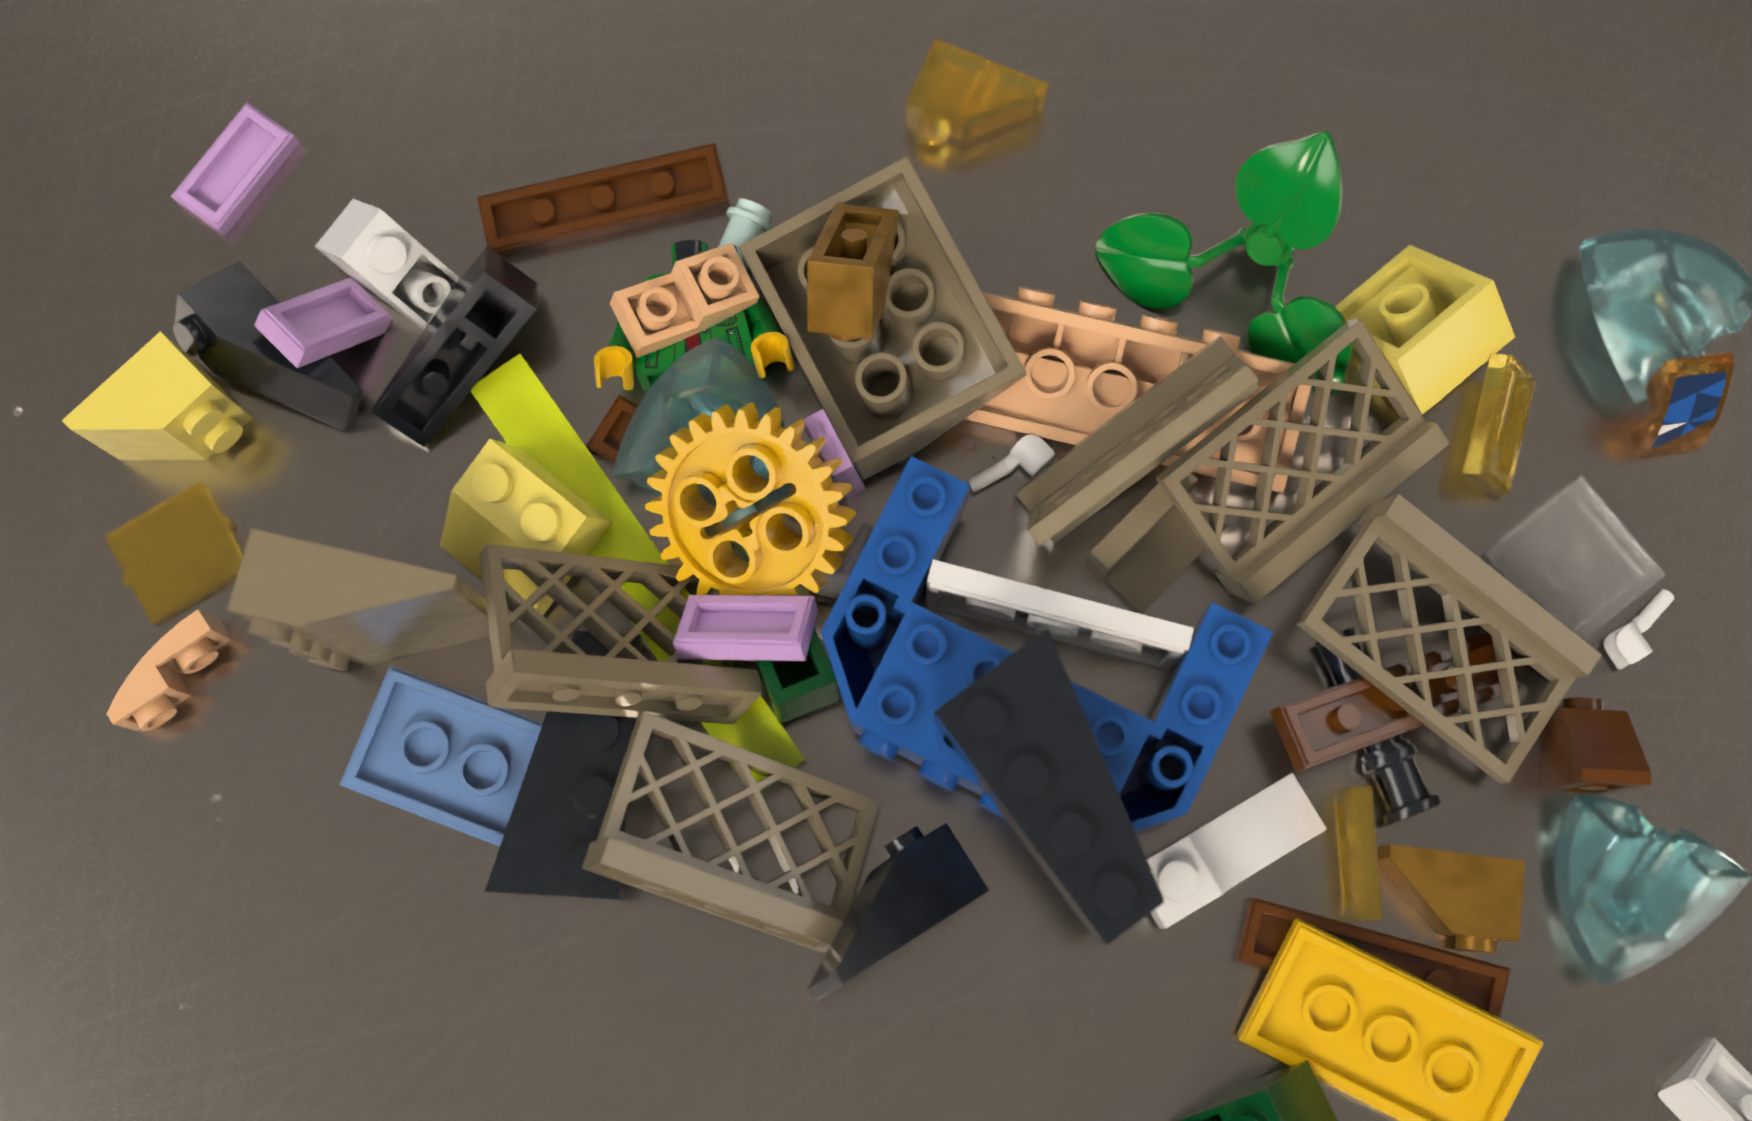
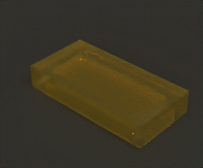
[1462,354,1536,496]
[1333,785,1383,922]

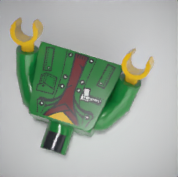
[594,240,795,390]

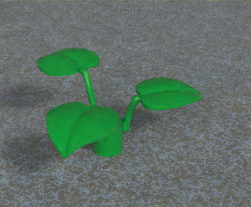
[1095,130,1353,393]

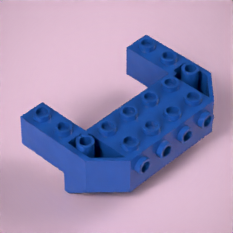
[821,456,1274,833]

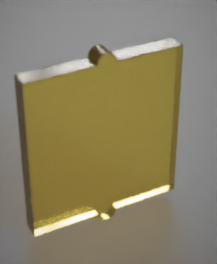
[104,481,244,625]

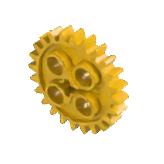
[645,402,856,596]

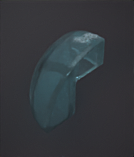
[1580,229,1752,404]
[612,337,792,503]
[1555,795,1752,985]

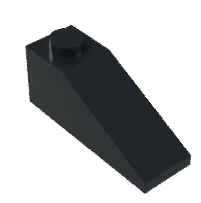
[372,246,537,447]
[173,261,363,431]
[807,823,989,1002]

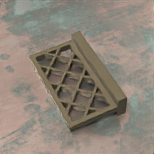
[1155,318,1450,604]
[1015,336,1261,547]
[1296,494,1602,783]
[480,544,762,724]
[582,711,880,953]

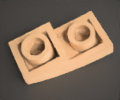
[610,243,760,358]
[107,609,232,731]

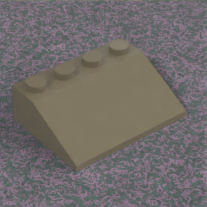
[738,156,1027,480]
[227,529,490,671]

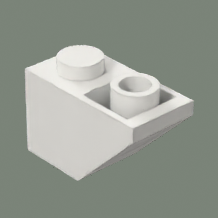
[315,199,460,330]

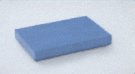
[339,666,543,847]

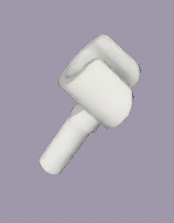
[967,434,1056,493]
[817,523,874,605]
[1603,589,1674,670]

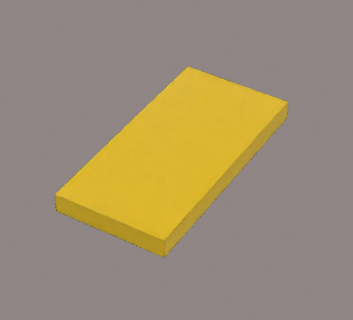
[1237,917,1544,1121]

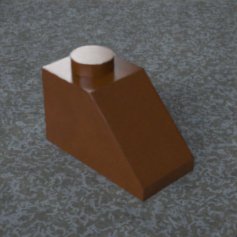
[1541,697,1651,795]

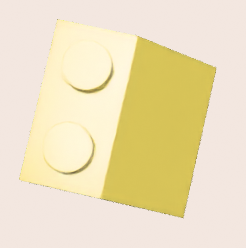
[1335,245,1515,415]
[62,331,253,460]
[440,439,612,615]

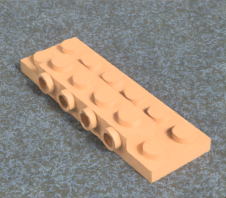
[965,286,1315,493]

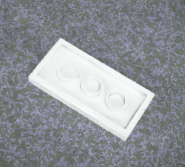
[926,559,1194,670]

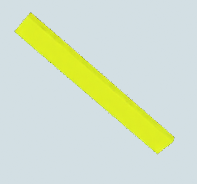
[471,354,806,792]

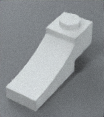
[1147,773,1327,929]

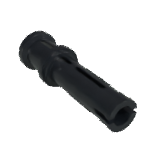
[1315,627,1441,826]

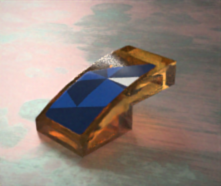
[1631,353,1735,458]

